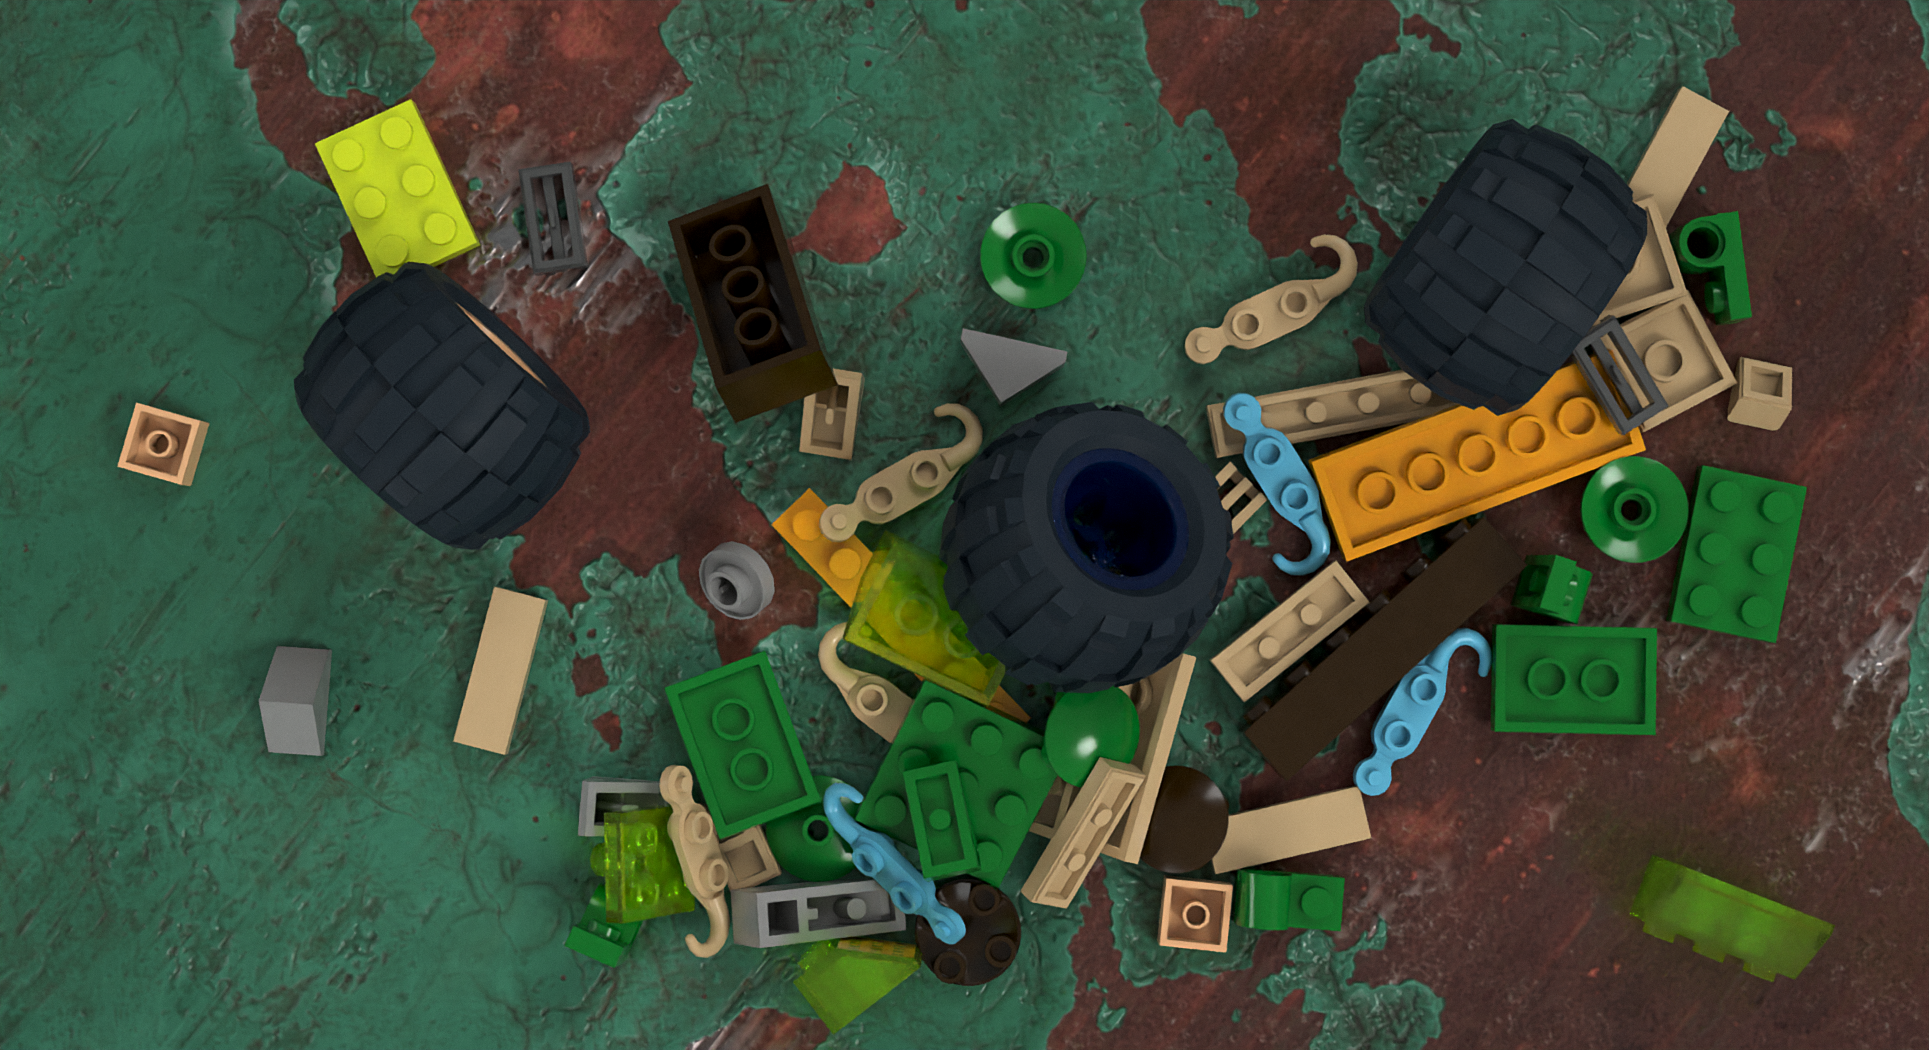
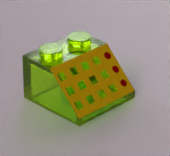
[793,936,922,1035]

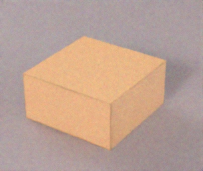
[117,403,209,486]
[1157,875,1233,952]

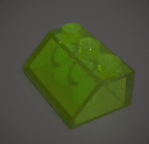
[842,530,1005,707]
[1630,855,1835,982]

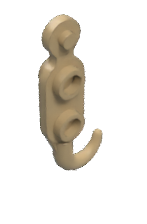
[1184,234,1358,365]
[819,403,983,542]
[818,622,913,743]
[659,765,730,958]

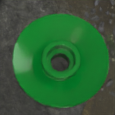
[980,203,1087,309]
[1580,456,1688,563]
[766,775,873,882]

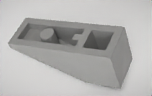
[730,878,906,948]

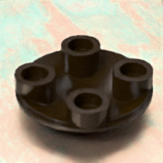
[1140,765,1229,873]
[915,879,1021,986]

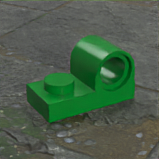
[1669,211,1752,326]
[1511,555,1593,625]
[902,760,981,882]
[1232,868,1345,931]
[564,883,649,968]

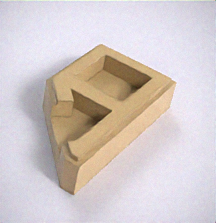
[697,802,782,892]

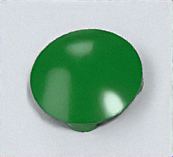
[1041,686,1140,788]

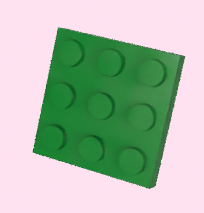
[854,675,1057,888]

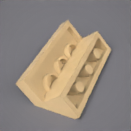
[1029,653,1196,864]

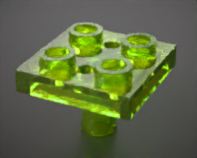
[590,804,695,924]

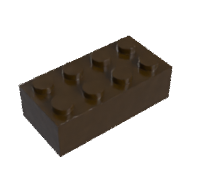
[668,184,838,423]

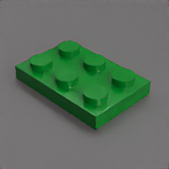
[1666,465,1807,643]
[1491,624,1657,735]
[664,651,821,840]

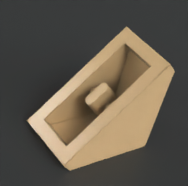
[799,368,865,460]

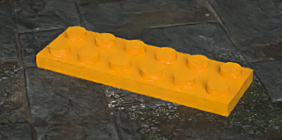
[1308,349,1646,561]

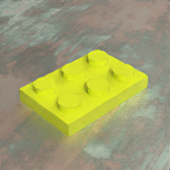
[315,99,480,278]

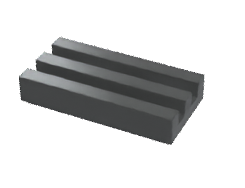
[518,161,588,276]
[1570,315,1668,435]

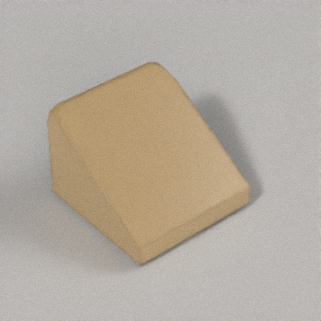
[1728,357,1792,430]

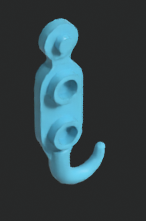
[1223,393,1331,576]
[1353,628,1492,796]
[823,783,966,944]

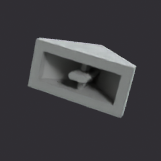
[961,328,1068,407]
[259,646,332,756]
[578,776,672,836]

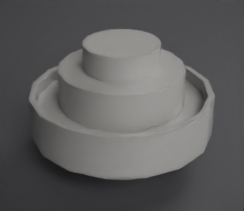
[699,541,775,620]

